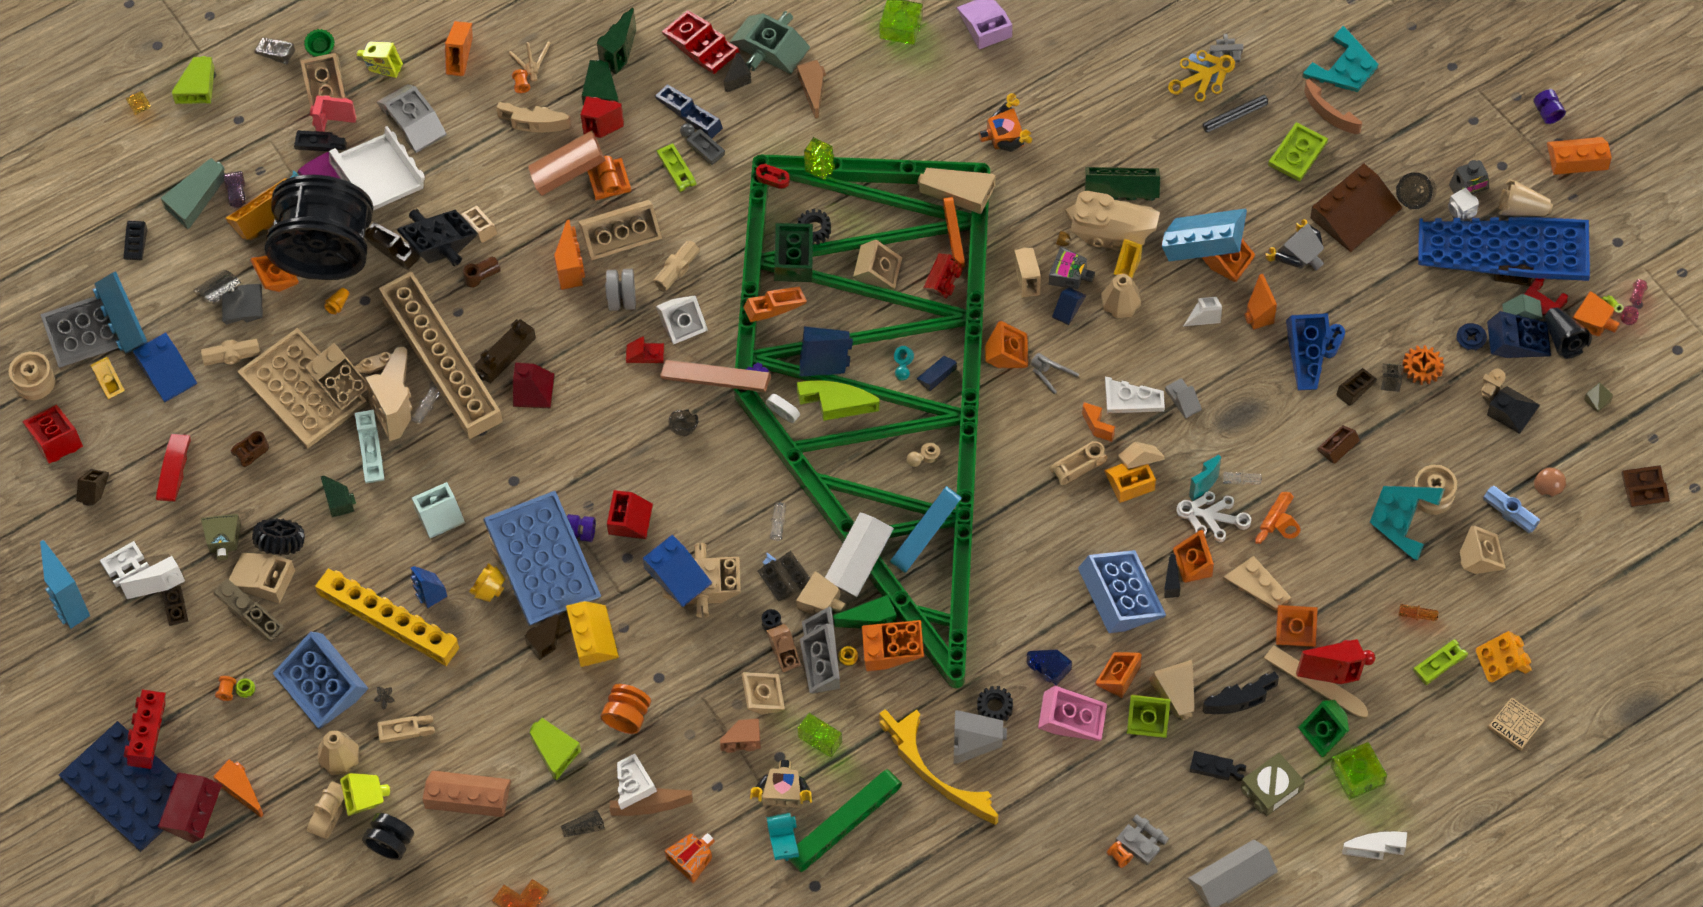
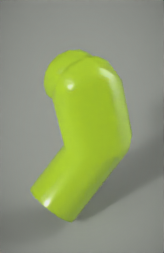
[1601,295,1624,313]

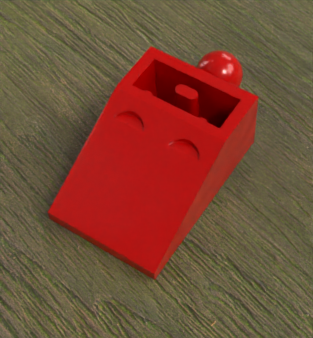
[1296,639,1376,684]

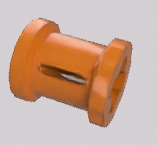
[512,69,531,93]
[215,676,237,701]
[1107,841,1133,868]

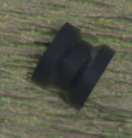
[761,609,782,631]

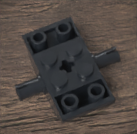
[397,209,477,266]

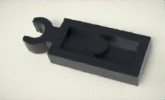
[1190,751,1246,781]

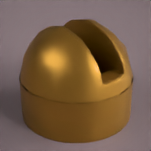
[1056,230,1071,247]

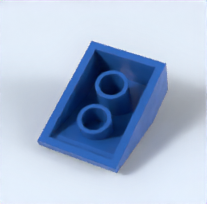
[133,332,197,403]
[643,535,712,607]

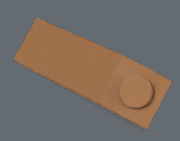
[797,60,826,119]

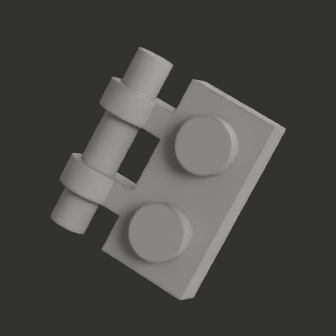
[1116,815,1169,865]

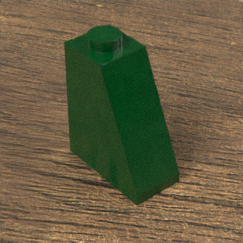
[582,60,619,105]

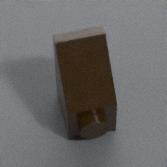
[76,469,109,506]

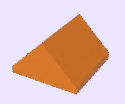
[1173,530,1214,583]
[1095,652,1142,698]

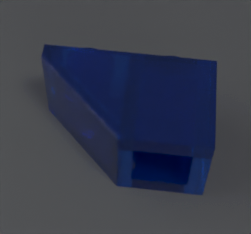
[1026,649,1072,686]

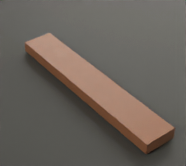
[660,360,771,392]

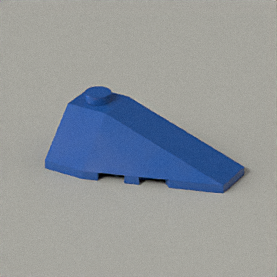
[1286,313,1330,391]

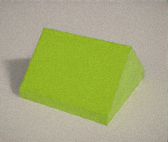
[1127,695,1171,738]

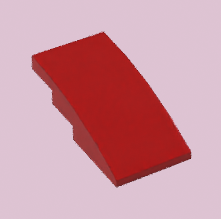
[662,10,740,74]

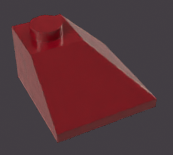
[513,363,555,409]

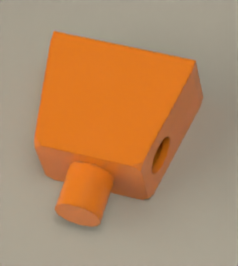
[1573,291,1620,337]

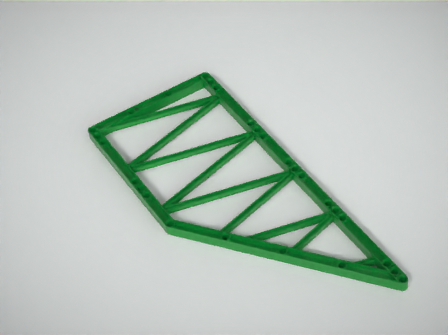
[734,154,990,689]

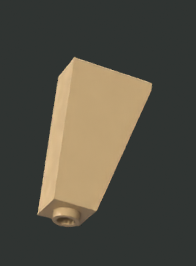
[918,168,996,214]

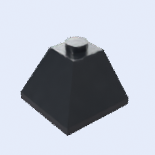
[1487,386,1540,434]

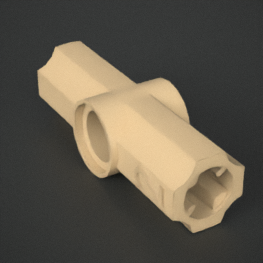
[654,240,700,291]
[201,338,260,366]

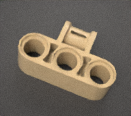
[307,781,346,839]

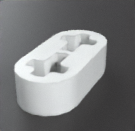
[766,394,800,423]

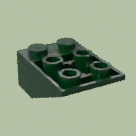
[597,8,636,74]

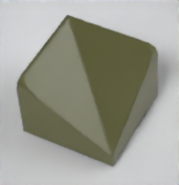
[1584,382,1613,412]

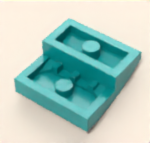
[1189,455,1221,501]

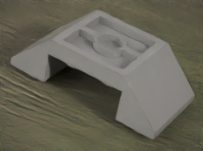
[377,84,447,153]

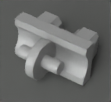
[1209,34,1243,63]

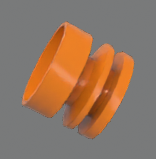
[601,684,651,734]

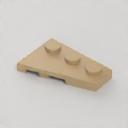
[1223,556,1291,611]

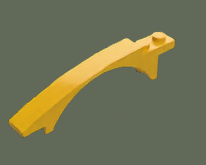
[879,709,998,825]

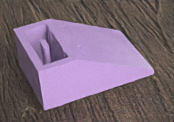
[957,0,1012,49]

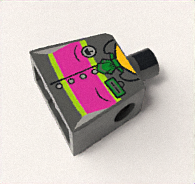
[1449,160,1489,194]
[1049,246,1095,289]

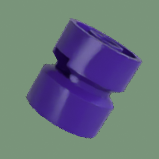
[1533,89,1566,124]
[567,514,596,542]

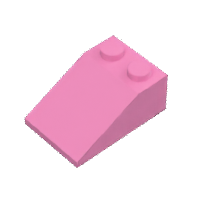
[1038,686,1107,741]

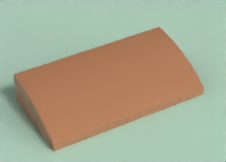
[528,131,606,196]

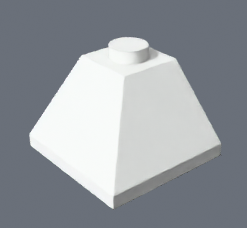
[656,296,708,344]

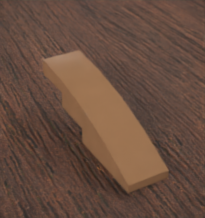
[609,788,693,816]

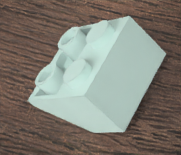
[412,482,465,539]

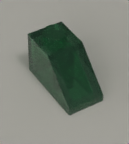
[320,476,356,518]

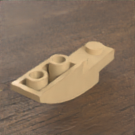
[496,102,571,133]

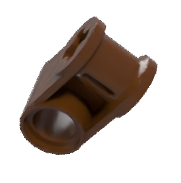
[231,431,269,467]

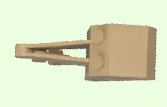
[354,347,413,441]

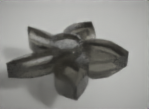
[374,686,395,710]

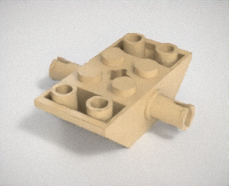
[662,543,741,618]

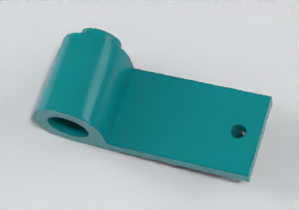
[766,813,799,861]

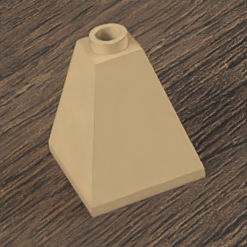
[1149,660,1194,720]

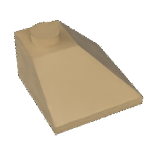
[1460,525,1506,574]

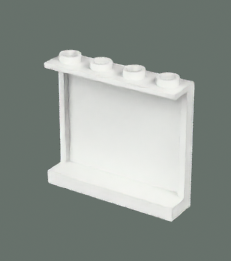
[329,126,425,210]

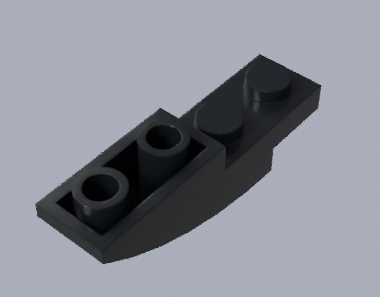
[1202,671,1279,715]

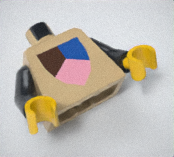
[750,760,812,808]

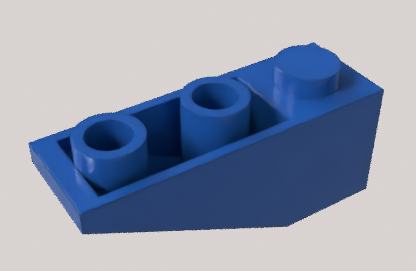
[410,566,447,608]

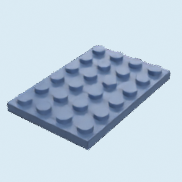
[483,491,601,626]

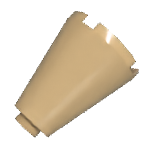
[1498,179,1553,217]

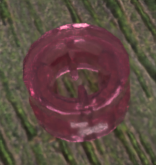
[1621,306,1639,325]

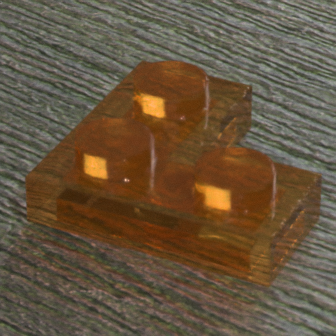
[492,879,549,907]

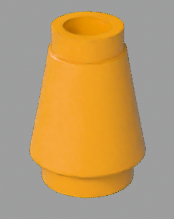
[324,287,349,315]

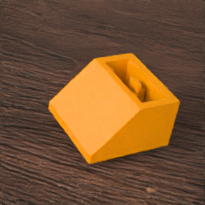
[1104,463,1156,503]

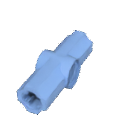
[1483,486,1540,533]

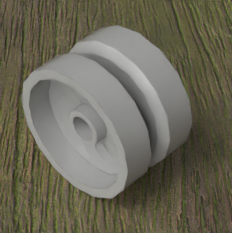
[605,268,636,311]

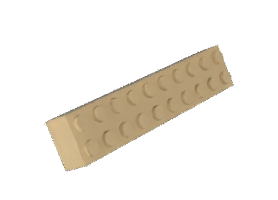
[379,271,503,439]

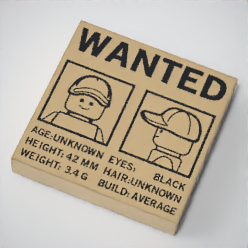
[1488,698,1545,751]

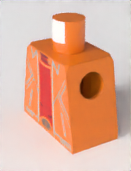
[665,833,715,883]

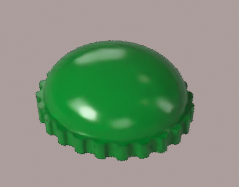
[304,29,335,57]

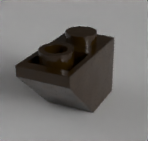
[524,613,560,660]

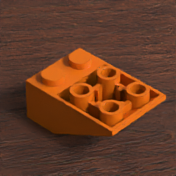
[554,220,585,290]
[862,620,924,671]

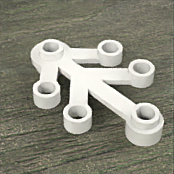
[1176,491,1251,542]

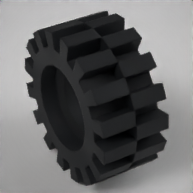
[797,209,831,245]
[977,686,1013,721]

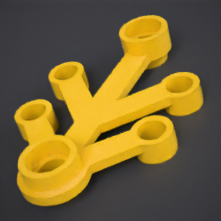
[1168,50,1235,102]

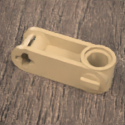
[1050,441,1107,485]

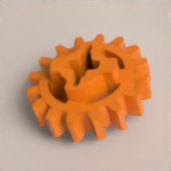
[1402,345,1444,385]

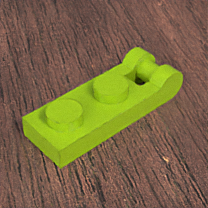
[657,143,697,192]
[1413,639,1468,685]

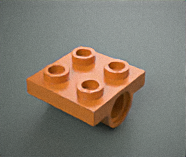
[587,156,631,200]

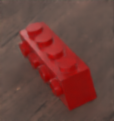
[124,689,166,769]

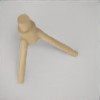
[509,42,551,82]

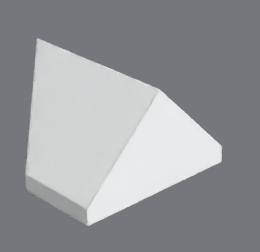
[1184,297,1222,326]

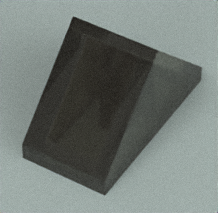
[724,53,751,92]
[1381,363,1403,392]

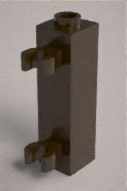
[474,319,536,384]

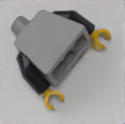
[1265,219,1324,271]

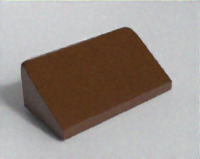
[1317,425,1360,464]

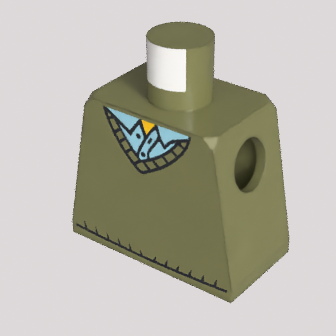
[201,514,241,561]

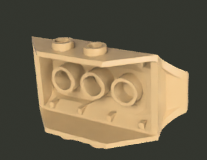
[1071,191,1160,251]

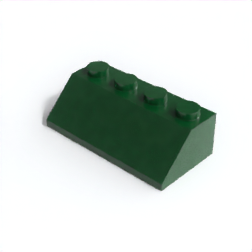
[1085,167,1160,201]

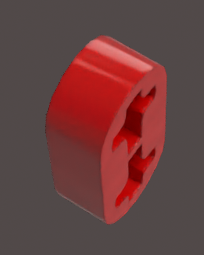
[756,164,790,189]

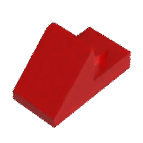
[626,336,664,363]

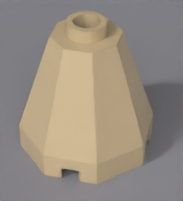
[1101,274,1141,319]
[318,731,359,775]

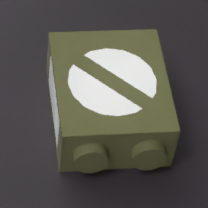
[1241,753,1305,817]

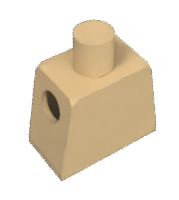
[796,571,846,615]

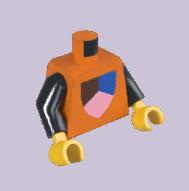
[979,93,1032,152]

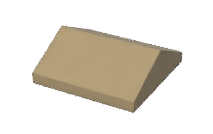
[1118,442,1165,469]
[742,672,785,715]

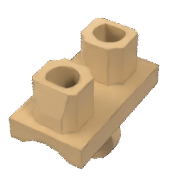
[1481,369,1506,401]

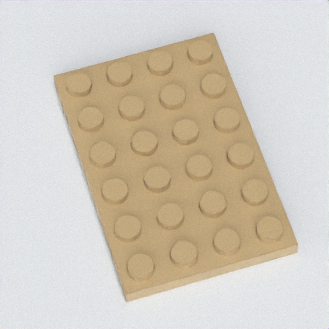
[238,328,368,449]

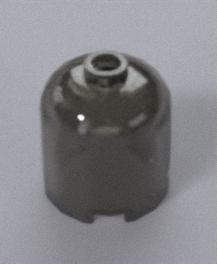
[1396,172,1437,209]

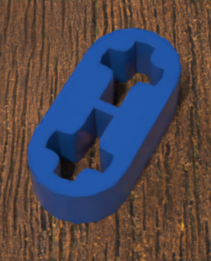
[1324,324,1345,358]

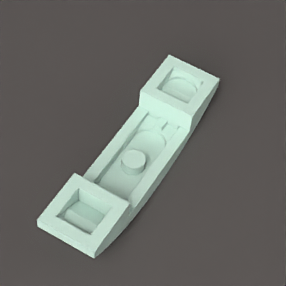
[355,410,385,483]

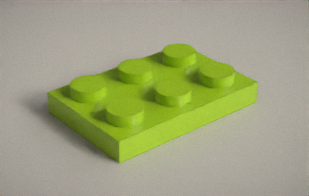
[1268,122,1328,182]

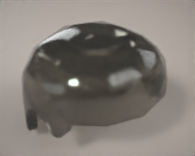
[668,409,699,437]

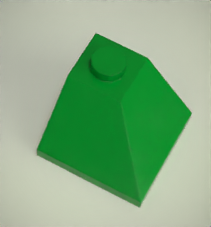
[1298,699,1349,757]

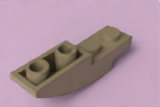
[214,578,285,642]

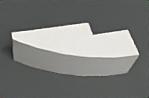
[1342,831,1407,860]

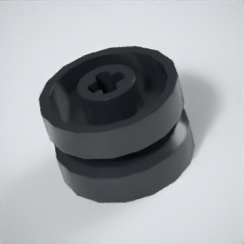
[362,813,414,860]

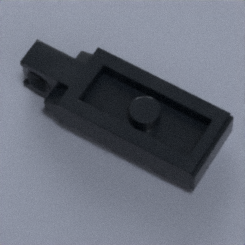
[294,130,347,152]

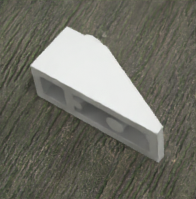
[119,556,185,599]

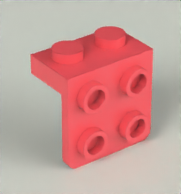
[310,96,356,132]

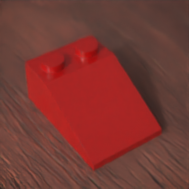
[22,404,83,464]

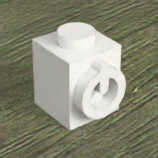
[1448,188,1479,221]

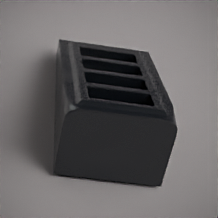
[123,221,148,260]
[1164,554,1181,598]

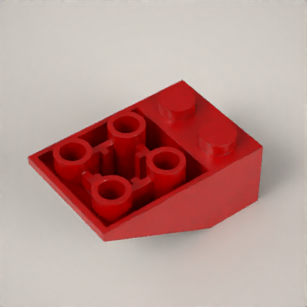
[923,253,962,299]

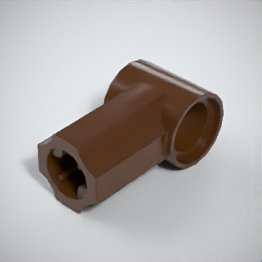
[463,256,501,288]

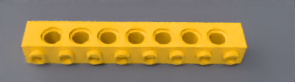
[315,568,459,666]

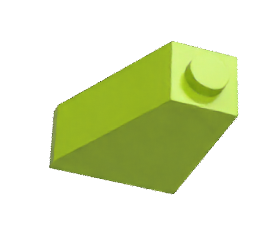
[172,56,215,104]
[530,718,581,781]

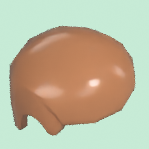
[1534,467,1566,497]

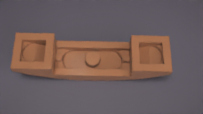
[1304,79,1362,134]

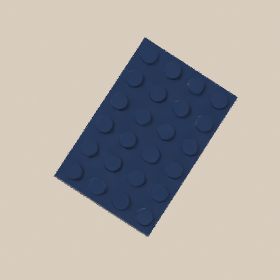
[59,721,177,852]

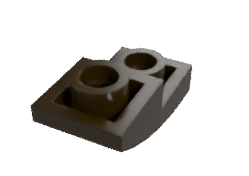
[162,586,189,626]

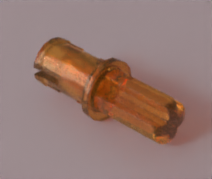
[1398,604,1439,621]

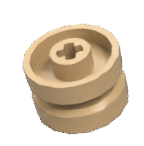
[9,351,55,400]
[1413,465,1457,515]

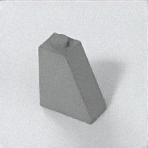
[954,710,1007,764]

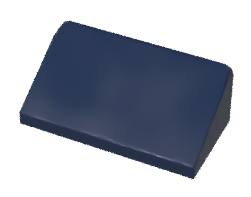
[917,356,957,391]

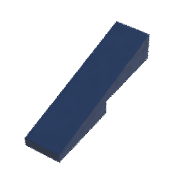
[655,84,723,139]

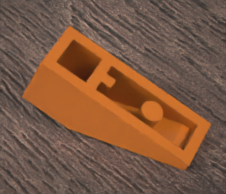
[213,759,264,818]

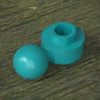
[894,346,914,381]

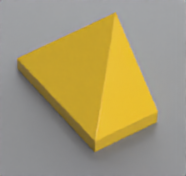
[1114,239,1142,278]

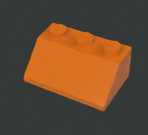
[1547,137,1612,175]

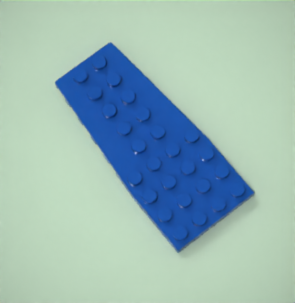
[1418,217,1590,281]

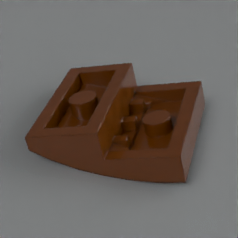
[1621,465,1670,507]

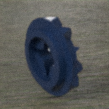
[1456,323,1487,351]

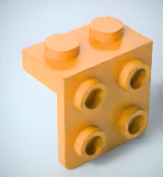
[1476,631,1532,682]

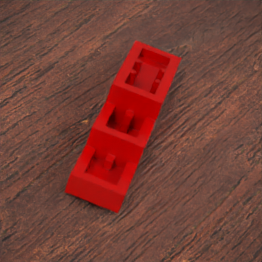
[156,434,191,502]

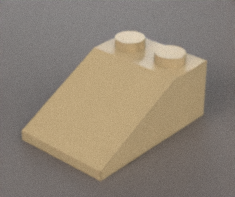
[300,53,346,109]

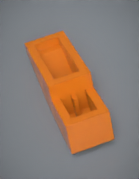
[744,286,807,322]

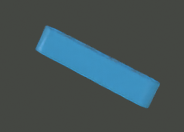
[890,486,962,573]

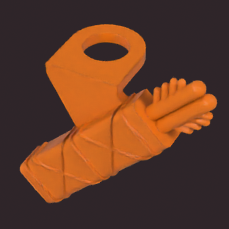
[1255,492,1301,544]

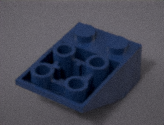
[1487,311,1551,358]

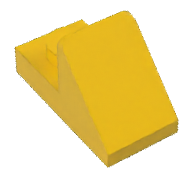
[90,357,125,399]

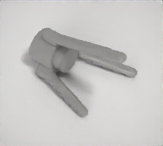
[1031,353,1079,394]

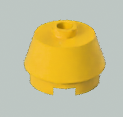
[469,563,506,602]

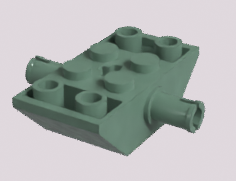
[730,11,810,74]

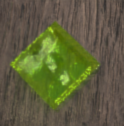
[879,0,923,45]
[1331,742,1387,800]

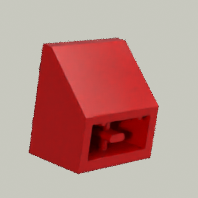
[580,96,624,138]
[607,490,653,539]

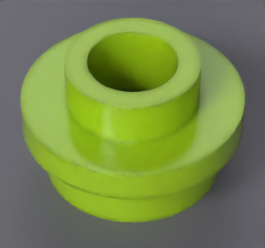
[235,679,255,698]

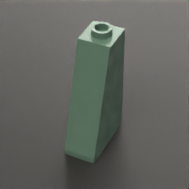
[161,158,226,229]

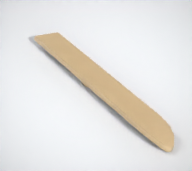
[1264,645,1368,718]

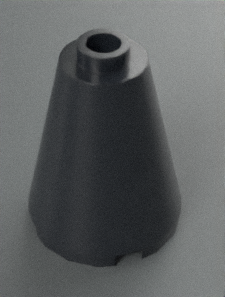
[1545,308,1592,359]

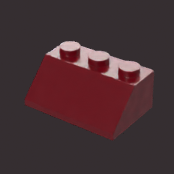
[158,773,222,843]

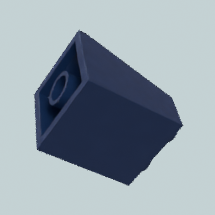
[800,326,853,376]

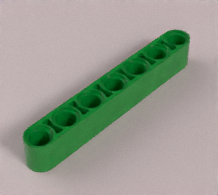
[789,769,902,872]

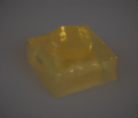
[126,91,151,115]

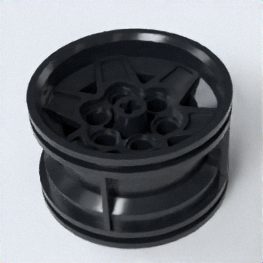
[265,175,373,280]

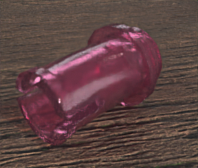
[1629,279,1648,305]

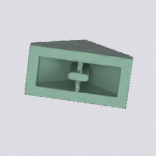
[1502,294,1543,320]

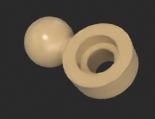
[907,443,940,467]

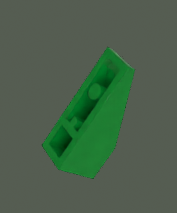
[833,595,897,629]

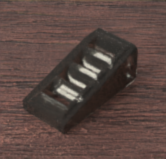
[255,38,295,64]
[561,810,605,837]

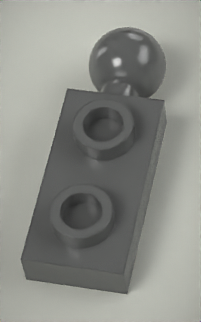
[680,123,725,165]

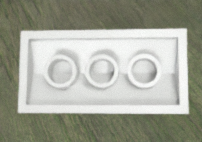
[825,512,894,597]

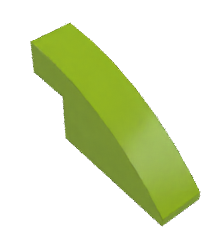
[797,381,880,421]

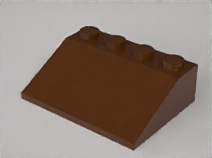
[1310,163,1402,253]

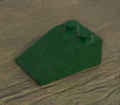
[774,223,813,282]

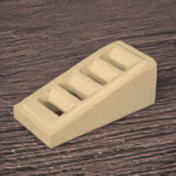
[461,206,497,243]

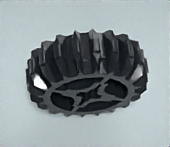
[252,518,305,556]

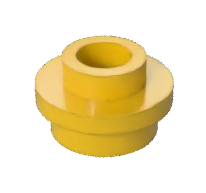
[838,646,858,666]

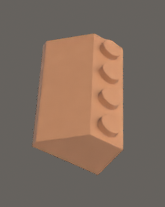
[423,771,511,817]

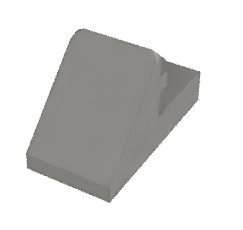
[1165,378,1202,419]

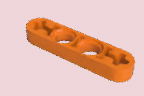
[943,197,965,268]

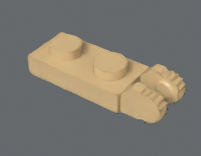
[377,715,435,744]

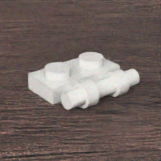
[100,541,150,588]

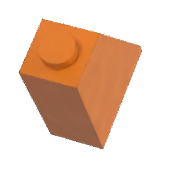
[445,21,473,76]

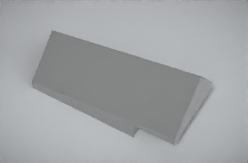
[800,607,840,694]
[1188,840,1278,907]

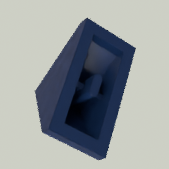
[1052,287,1086,325]

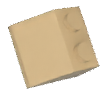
[853,240,902,290]

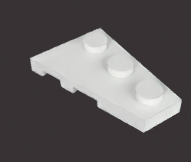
[1105,376,1165,413]
[617,754,657,810]

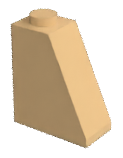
[1014,247,1041,298]

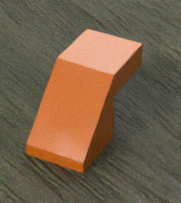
[1082,402,1115,442]

